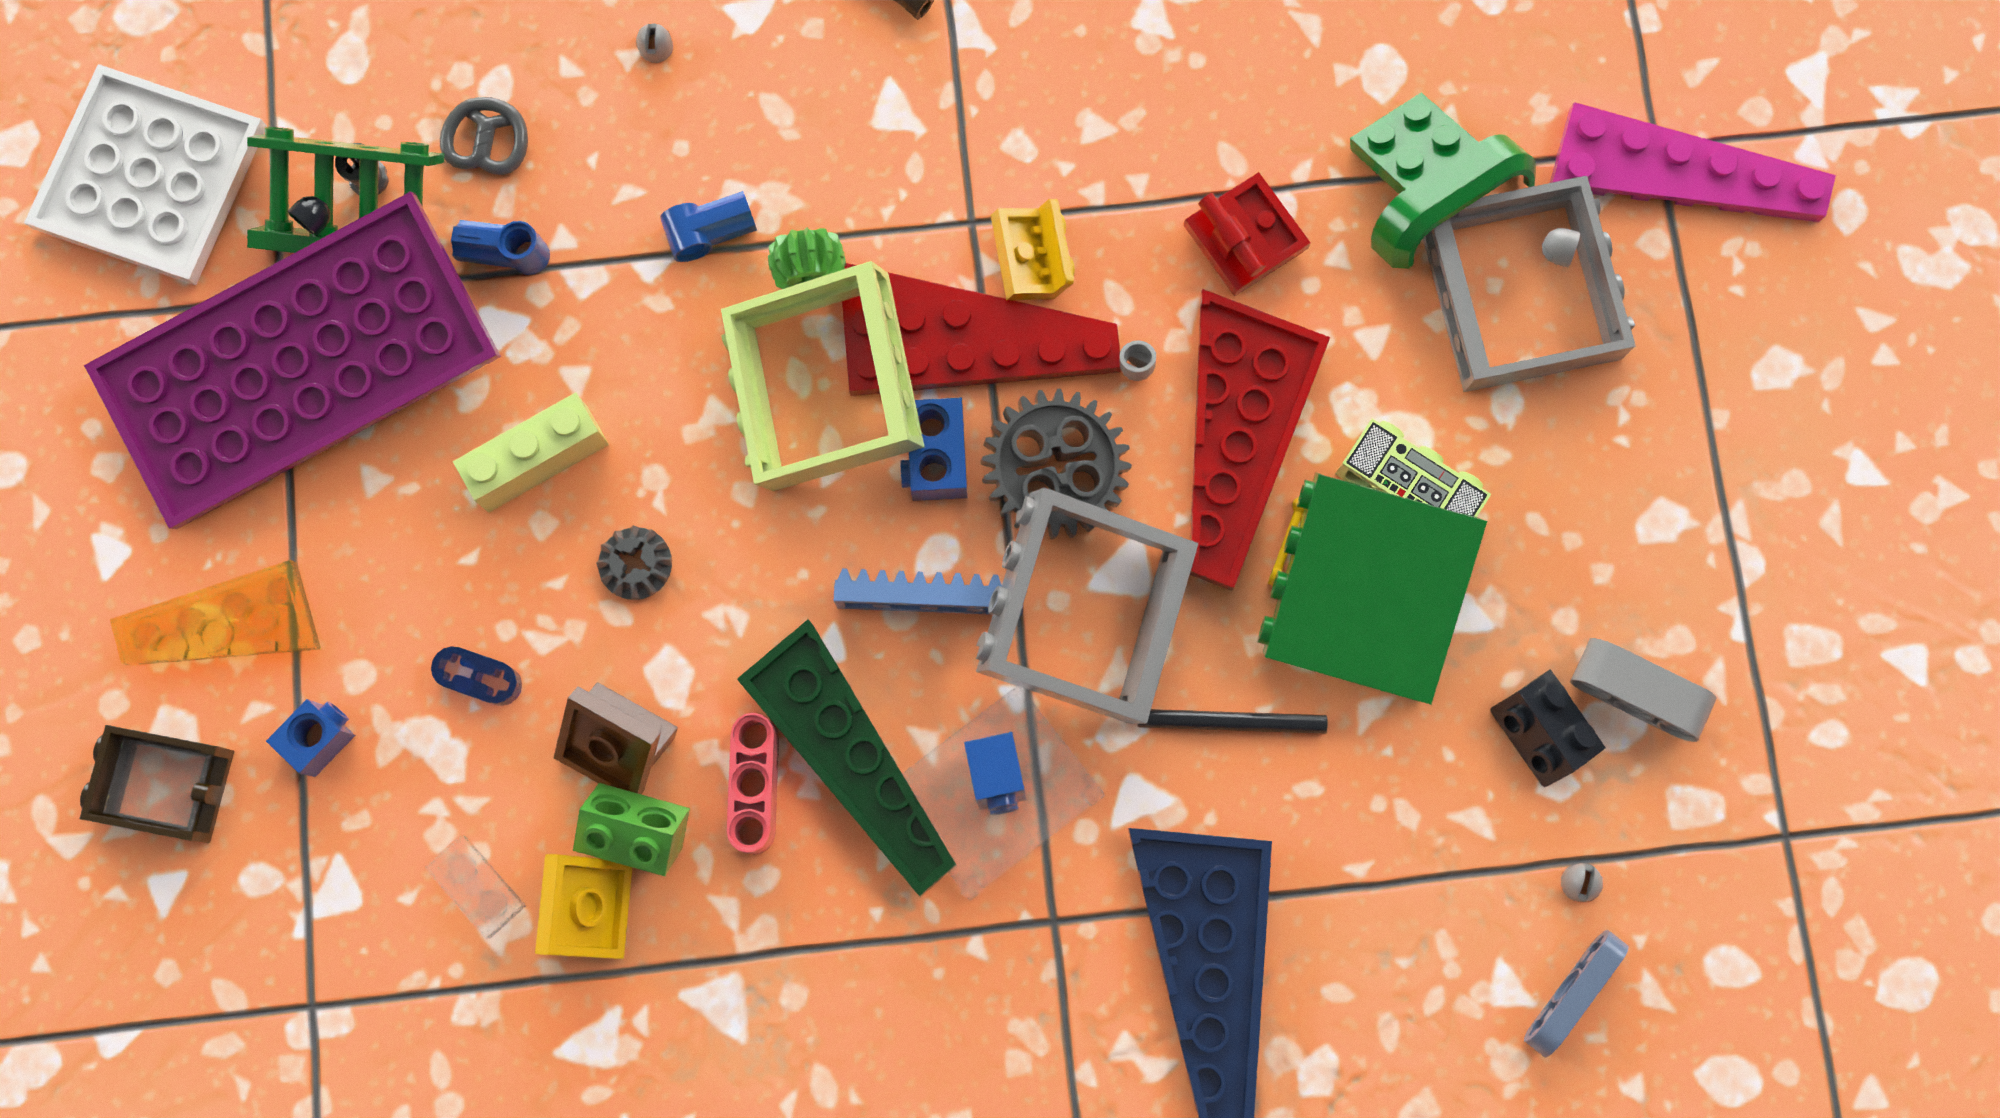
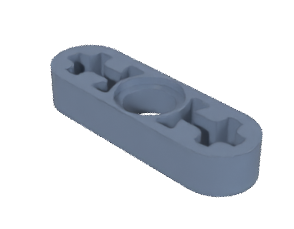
[1524,930,1629,1057]

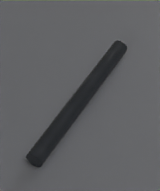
[1137,709,1328,734]

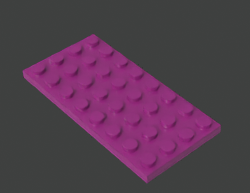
[84,191,501,529]

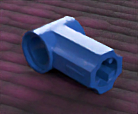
[660,191,757,262]
[451,220,550,275]

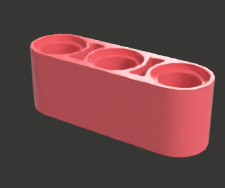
[727,713,779,855]

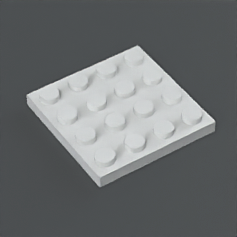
[24,64,267,285]

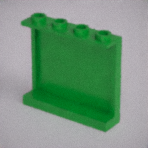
[1257,472,1488,705]

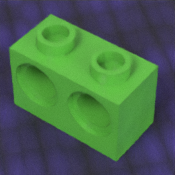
[573,783,690,876]

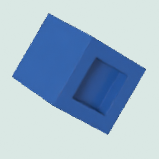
[266,699,356,777]

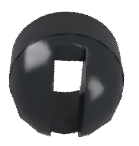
[287,196,330,237]

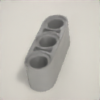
[1570,638,1717,742]

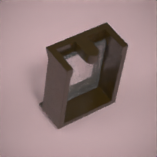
[79,725,234,843]

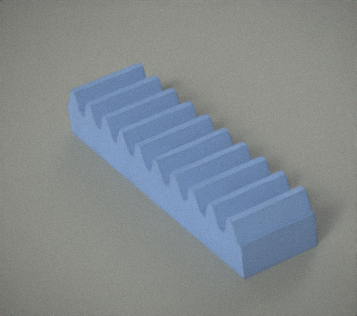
[834,568,1023,616]

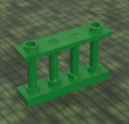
[247,127,444,253]

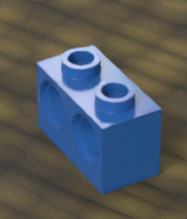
[900,397,968,501]
[964,732,1026,815]

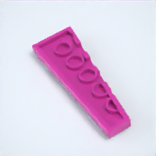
[1550,102,1836,222]

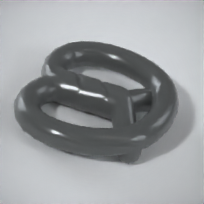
[440,97,528,175]

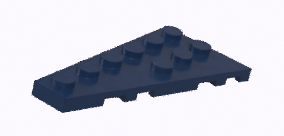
[1128,828,1272,1118]

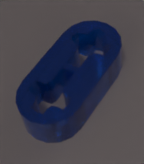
[431,646,522,706]

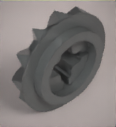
[596,525,672,600]

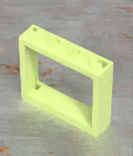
[721,261,924,491]

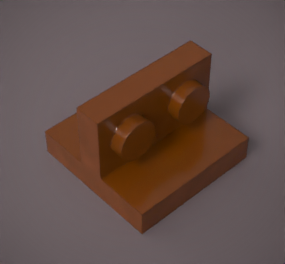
[553,682,678,795]

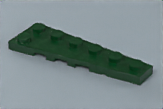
[737,619,957,897]

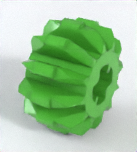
[768,227,846,289]

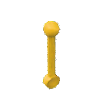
[1267,497,1304,586]

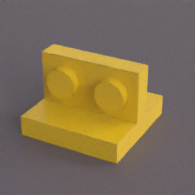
[535,854,632,959]

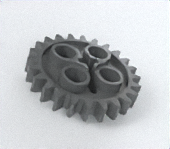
[980,389,1132,540]

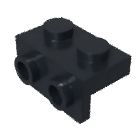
[1490,669,1606,787]

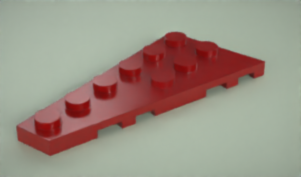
[842,263,1121,396]
[1190,289,1331,591]

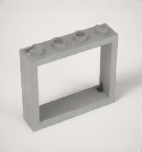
[1423,176,1636,392]
[976,487,1198,724]

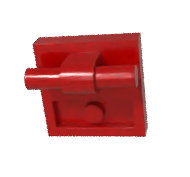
[1183,172,1311,296]

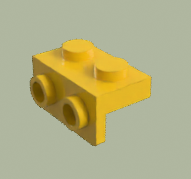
[990,199,1075,300]

